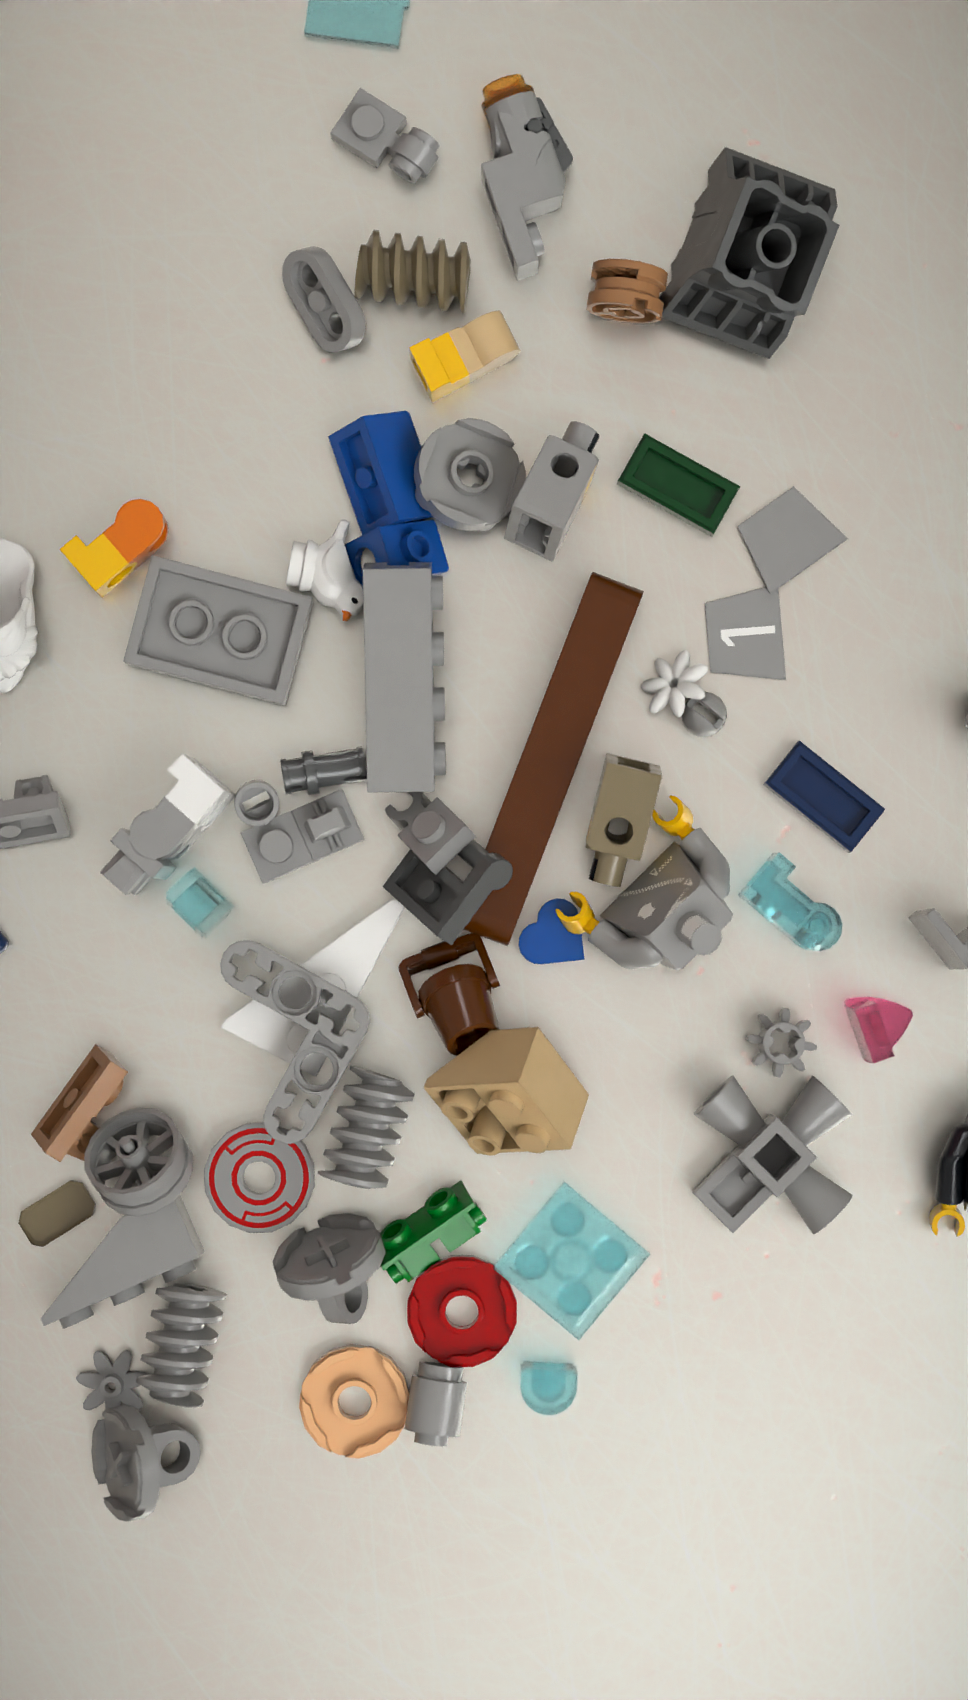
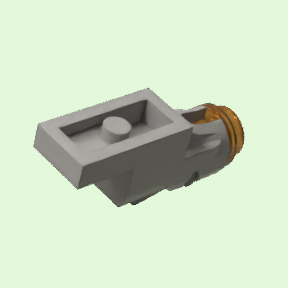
[481,74,573,281]

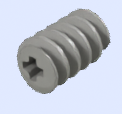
[317,1066,415,1189]
[136,1283,227,1408]

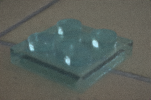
[493,1181,650,1340]

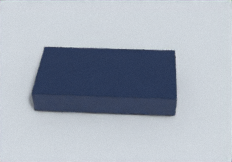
[763,740,885,853]

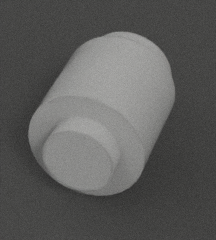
[404,1361,467,1446]

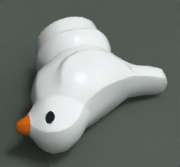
[286,519,363,622]

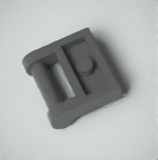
[383,839,513,945]

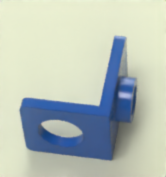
[345,520,449,586]

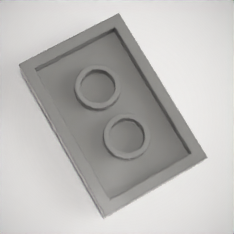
[123,555,313,706]

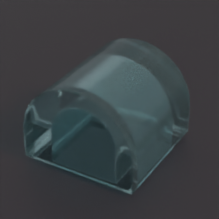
[166,867,235,938]
[520,1361,578,1415]

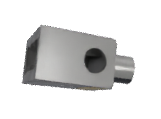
[504,421,600,562]

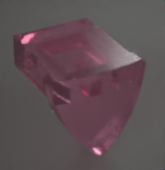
[844,996,913,1064]

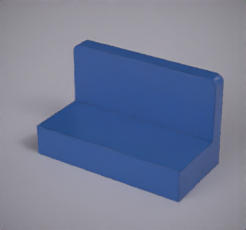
[328,411,433,535]

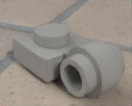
[330,88,440,183]

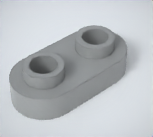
[282,246,365,352]

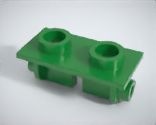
[380,1180,488,1284]

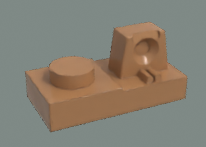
[31,1044,128,1162]

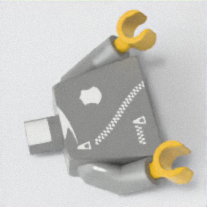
[556,795,733,971]

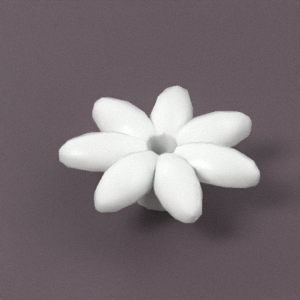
[641,650,708,717]

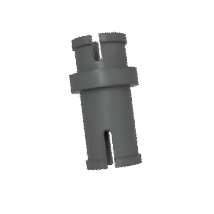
[280,746,367,795]

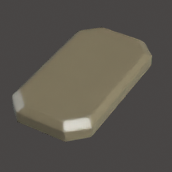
[18,1180,96,1247]

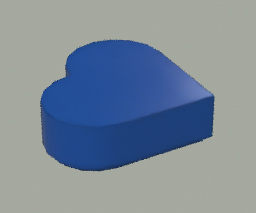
[518,898,585,964]

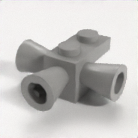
[692,1075,853,1234]

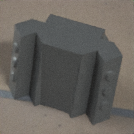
[659,147,840,359]

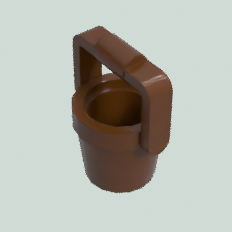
[399,933,500,1056]

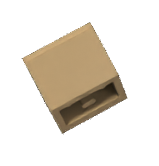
[424,1027,589,1155]

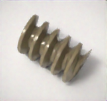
[354,230,471,314]

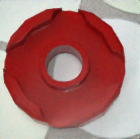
[407,1255,517,1367]

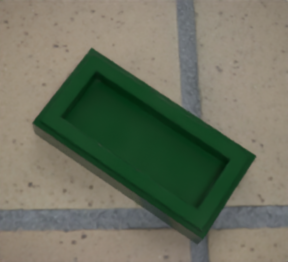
[617,433,740,537]

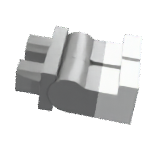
[100,753,236,895]

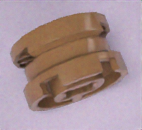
[586,259,668,324]

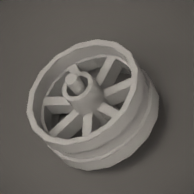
[84,1108,193,1216]

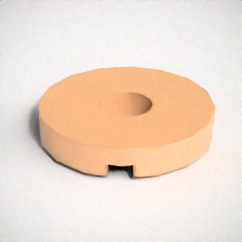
[299,1344,410,1459]

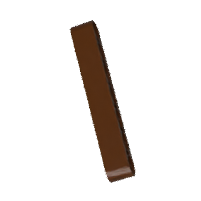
[464,571,644,946]

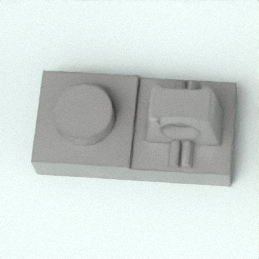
[0,775,70,849]
[241,789,365,884]

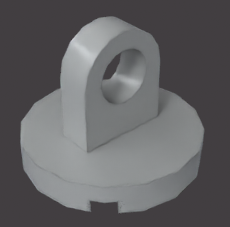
[273,1214,385,1324]
[91,1405,200,1522]

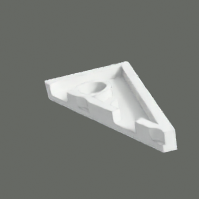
[221,898,405,1077]

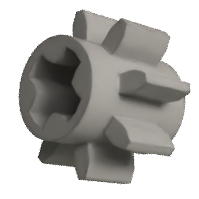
[745,1008,817,1078]

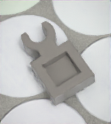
[385,792,476,875]

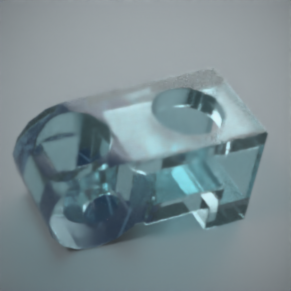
[738,852,842,951]

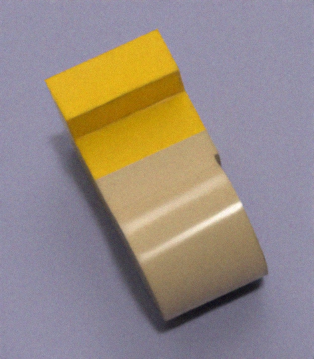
[409,310,521,403]

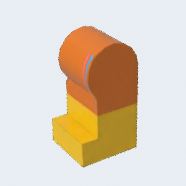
[60,499,168,598]

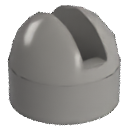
[682,692,727,737]
[234,780,279,826]

